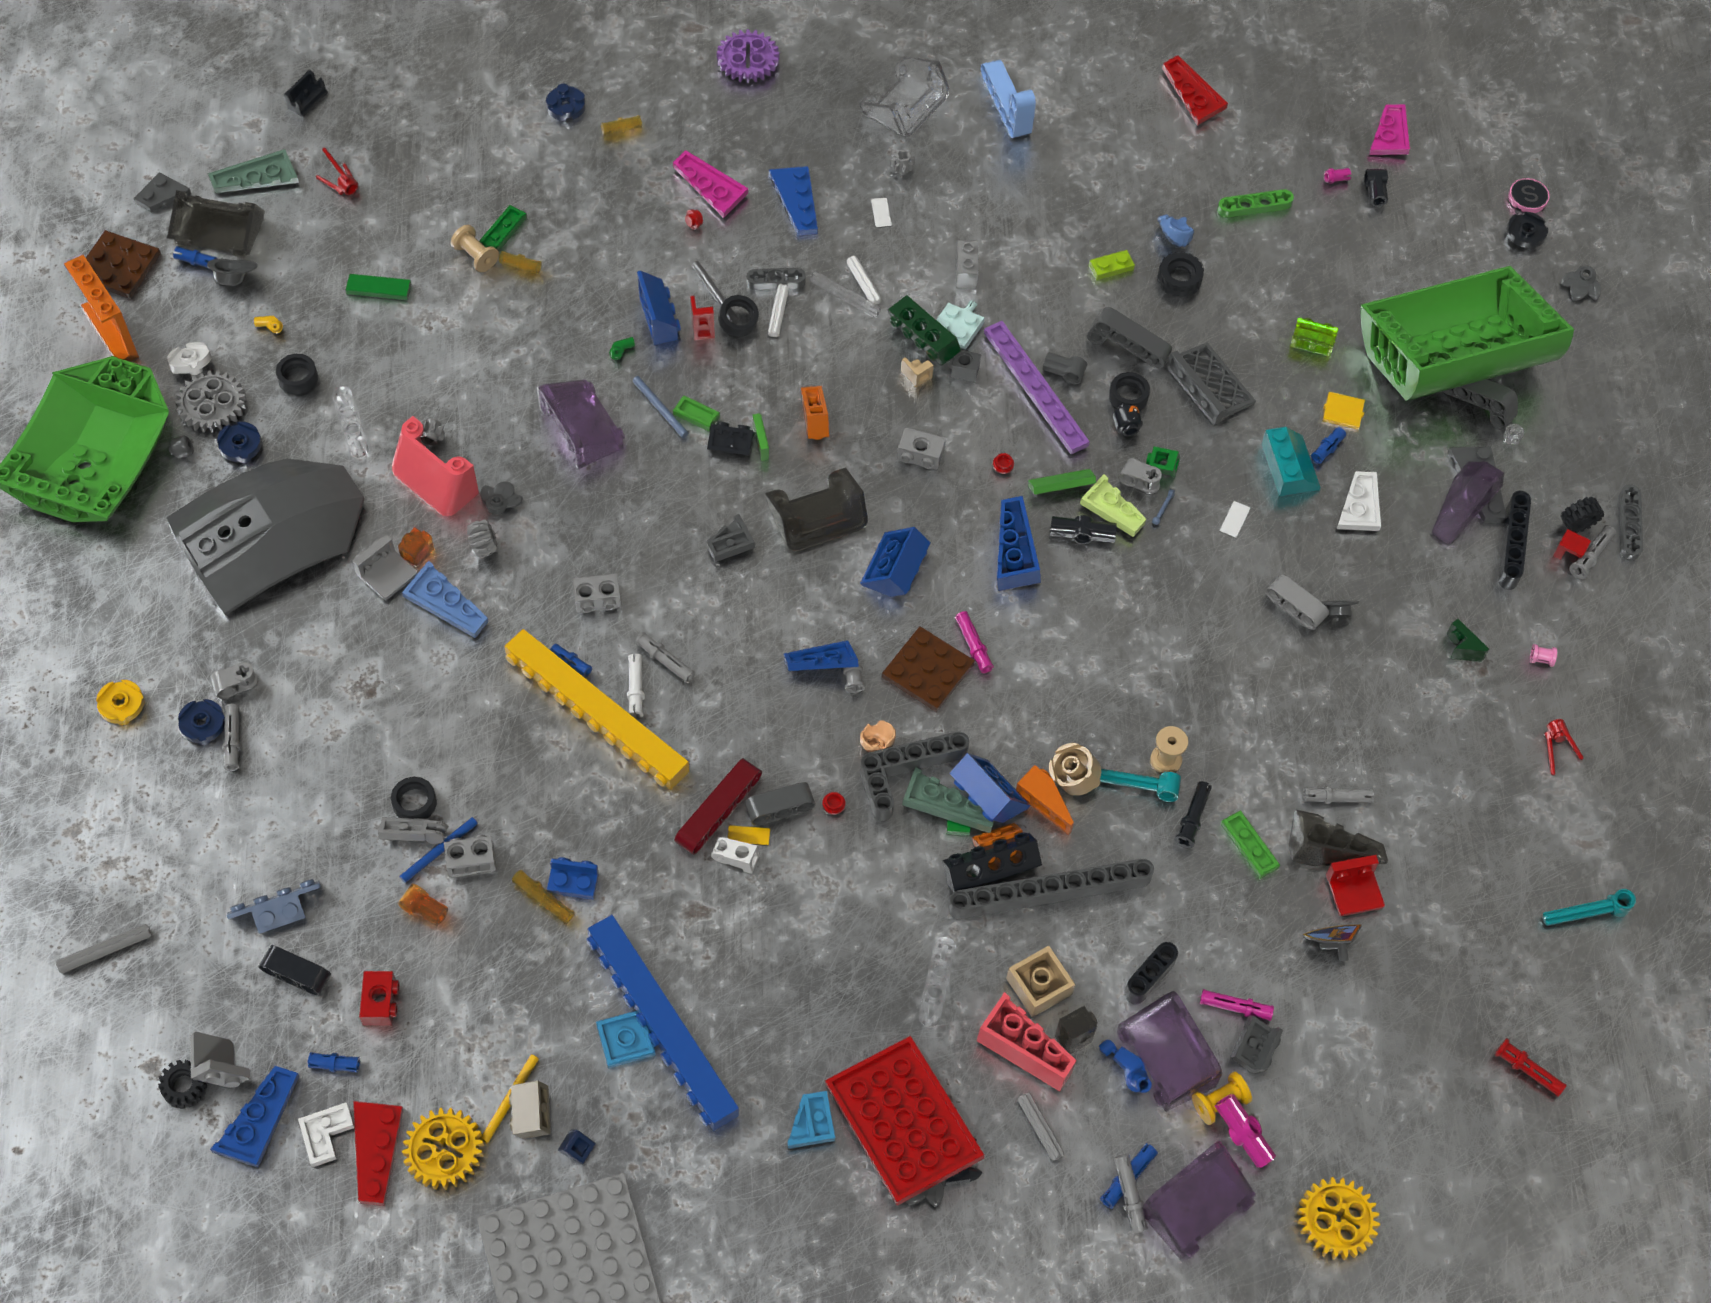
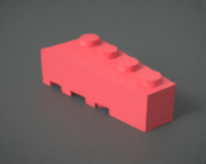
[976,992,1077,1091]

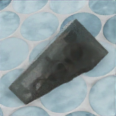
[1288,810,1388,866]

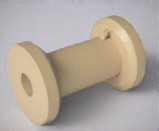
[451,225,499,272]
[1150,726,1188,774]

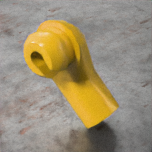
[254,316,283,333]

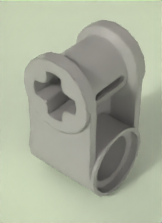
[1119,458,1162,494]
[210,662,258,699]

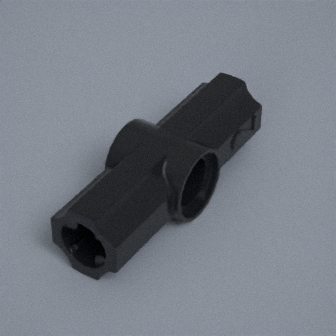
[1050,515,1117,544]

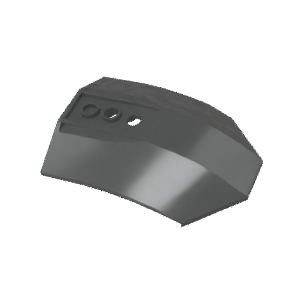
[166,458,365,615]

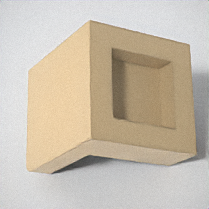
[901,357,934,387]

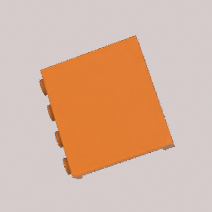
[64,255,139,362]

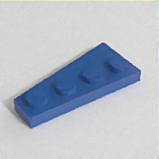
[769,166,818,236]
[210,1066,299,1167]

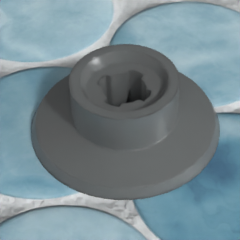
[1320,600,1359,615]

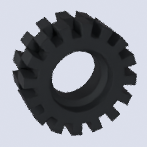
[1560,497,1604,533]
[158,1060,207,1109]

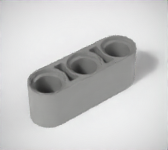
[1265,575,1329,630]

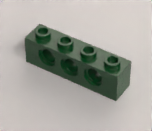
[888,295,961,365]

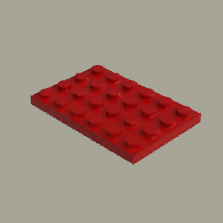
[825,1036,984,1206]

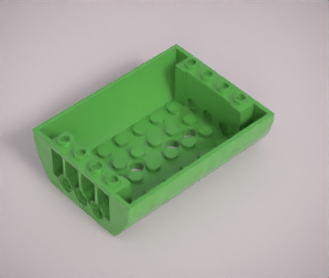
[1361,266,1574,401]

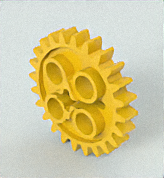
[402,1107,485,1190]
[1297,1177,1380,1260]

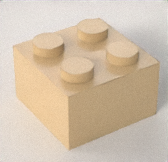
[1006,946,1075,1018]

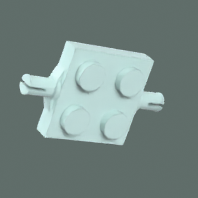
[936,300,985,350]

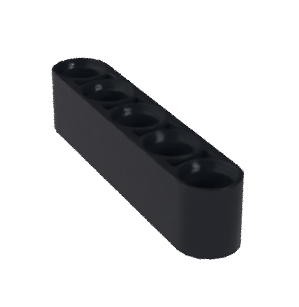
[1498,491,1531,590]

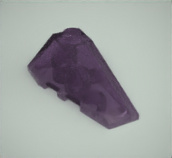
[1432,462,1504,545]

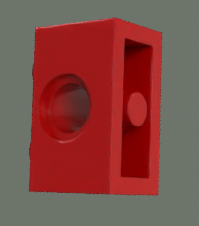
[359,971,400,1026]

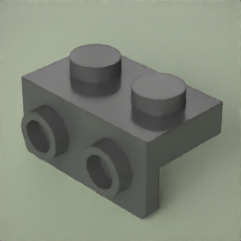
[1230,1016,1283,1073]

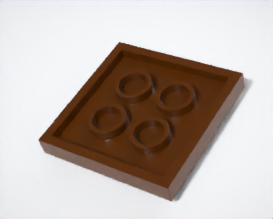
[86,230,161,299]
[881,626,975,713]

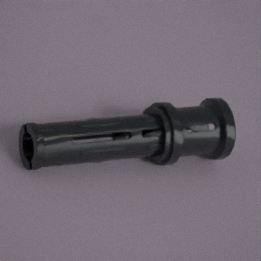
[1174,781,1212,848]

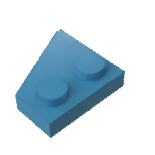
[788,1091,835,1149]

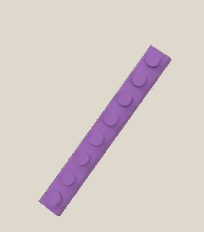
[984,321,1090,454]

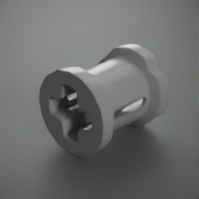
[843,665,865,693]

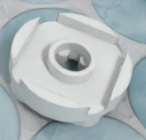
[167,342,212,375]

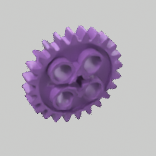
[717,29,779,83]

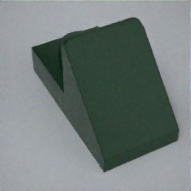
[1447,619,1489,662]

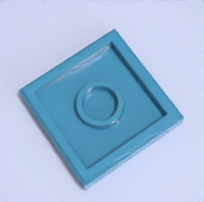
[596,1011,656,1069]

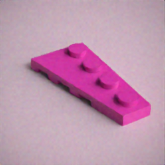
[673,150,748,218]

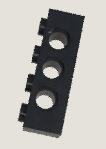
[942,832,1042,892]

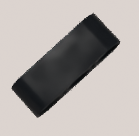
[1124,942,1178,1004]
[258,945,331,996]

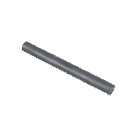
[692,261,739,324]

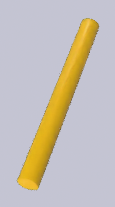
[480,1054,539,1144]

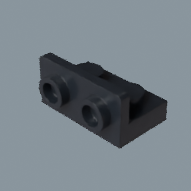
[707,421,755,457]

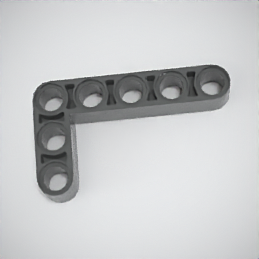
[860,732,969,821]

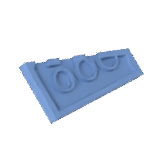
[402,561,488,638]

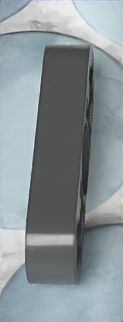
[746,268,806,290]

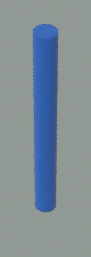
[399,817,478,883]

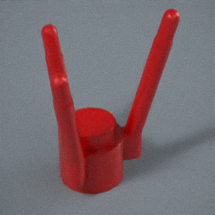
[316,148,358,195]
[1544,719,1584,775]

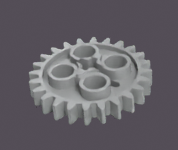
[175,370,247,432]

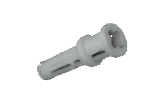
[1569,525,1616,579]

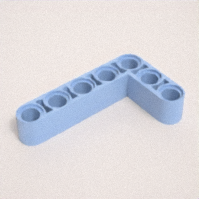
[981,60,1036,138]

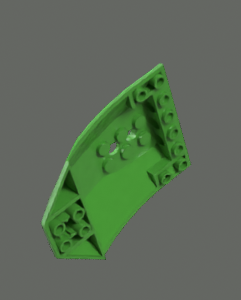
[0,356,169,522]

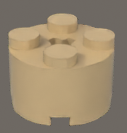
[1049,743,1101,796]

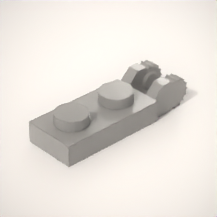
[378,817,447,844]

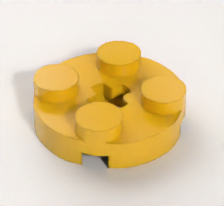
[96,680,145,726]

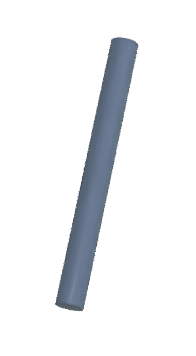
[632,376,689,438]

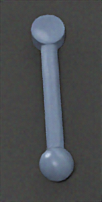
[1152,489,1175,525]

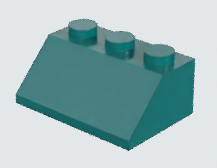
[1261,427,1321,496]

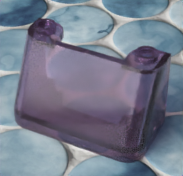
[537,379,625,469]
[1117,991,1222,1112]
[1143,1141,1256,1260]

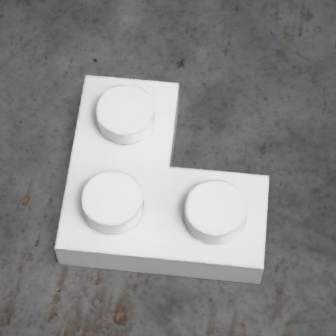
[298,1102,354,1167]

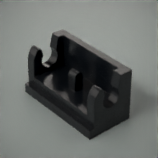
[284,70,328,117]

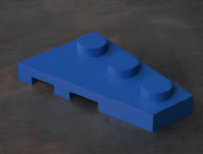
[783,640,859,671]

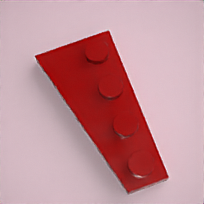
[1162,55,1228,126]
[353,1101,404,1206]

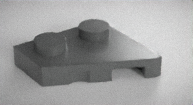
[133,172,191,212]
[706,514,755,562]

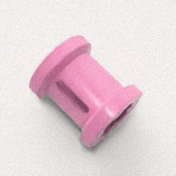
[1530,644,1557,667]

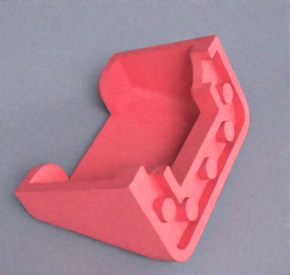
[392,416,479,517]

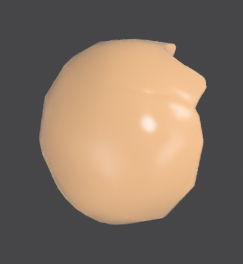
[860,720,896,753]

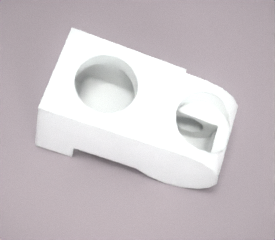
[711,837,760,874]

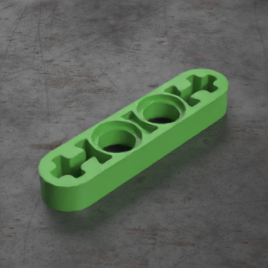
[1217,189,1294,218]

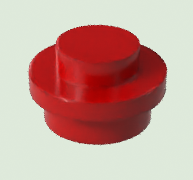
[685,209,703,230]
[993,453,1014,474]
[822,792,845,815]

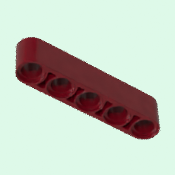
[674,758,762,855]

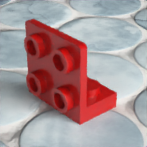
[1326,855,1385,916]

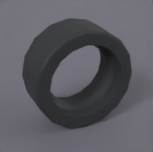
[718,295,759,337]
[275,353,318,395]
[1109,372,1150,411]
[391,776,437,819]

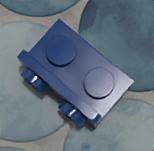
[547,857,599,900]

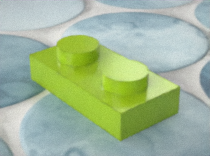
[1089,250,1135,280]

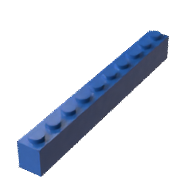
[586,915,739,1132]

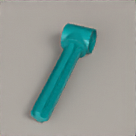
[1100,769,1181,802]
[1542,889,1636,926]

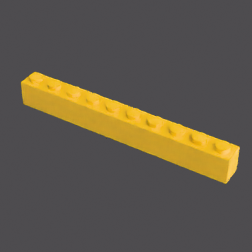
[504,629,689,790]

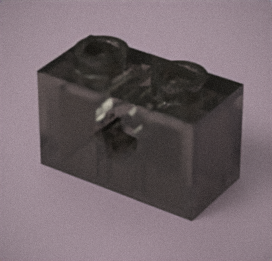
[1055,1006,1098,1054]

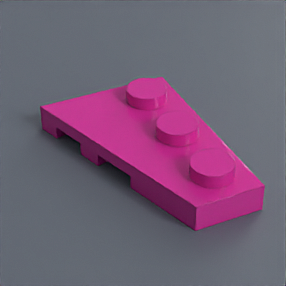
[1369,104,1410,155]

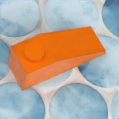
[801,386,829,440]
[1016,765,1074,835]

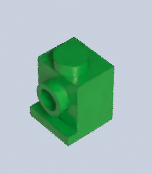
[1146,446,1180,478]

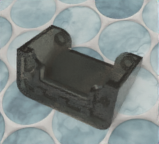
[167,190,265,258]
[765,468,868,551]

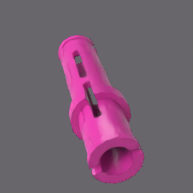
[955,611,994,673]
[1200,989,1274,1021]

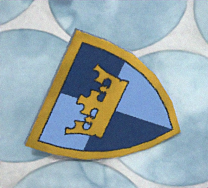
[1302,924,1362,962]

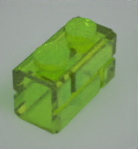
[1290,318,1339,357]

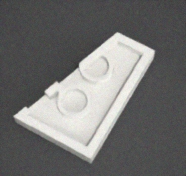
[1337,471,1381,531]

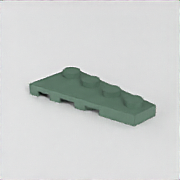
[208,149,299,193]
[902,767,994,833]

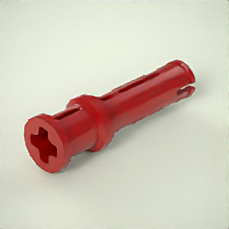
[1494,1038,1567,1097]

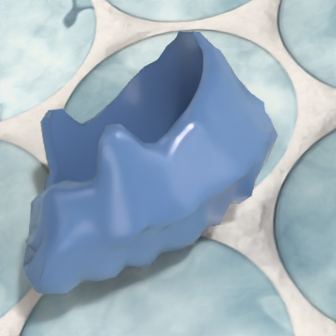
[1158,214,1194,247]

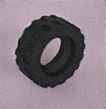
[1157,252,1204,297]

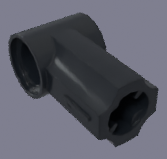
[1364,169,1388,207]

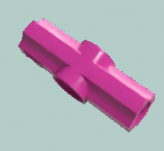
[1215,1094,1276,1168]

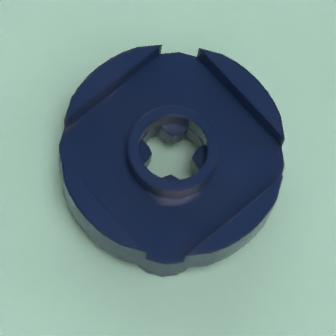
[546,83,585,121]
[217,422,262,464]
[178,699,225,745]

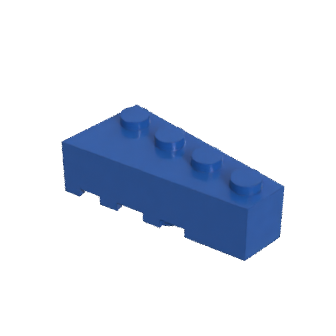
[997,496,1041,591]

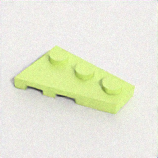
[1080,474,1146,537]

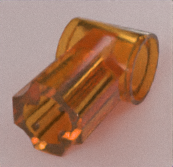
[397,883,448,926]

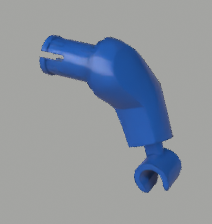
[1099,1040,1152,1093]

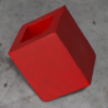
[1553,529,1591,560]

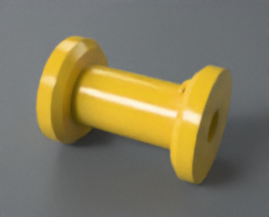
[1192,1071,1252,1125]

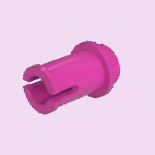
[1324,168,1351,184]

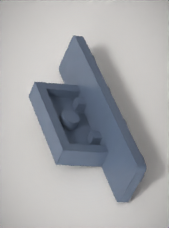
[226,879,321,934]

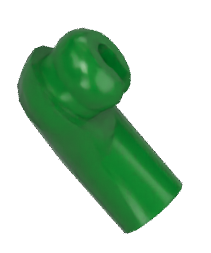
[609,337,635,360]

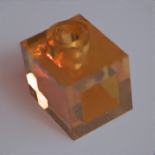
[398,527,434,568]

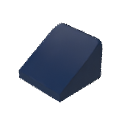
[558,1129,596,1164]

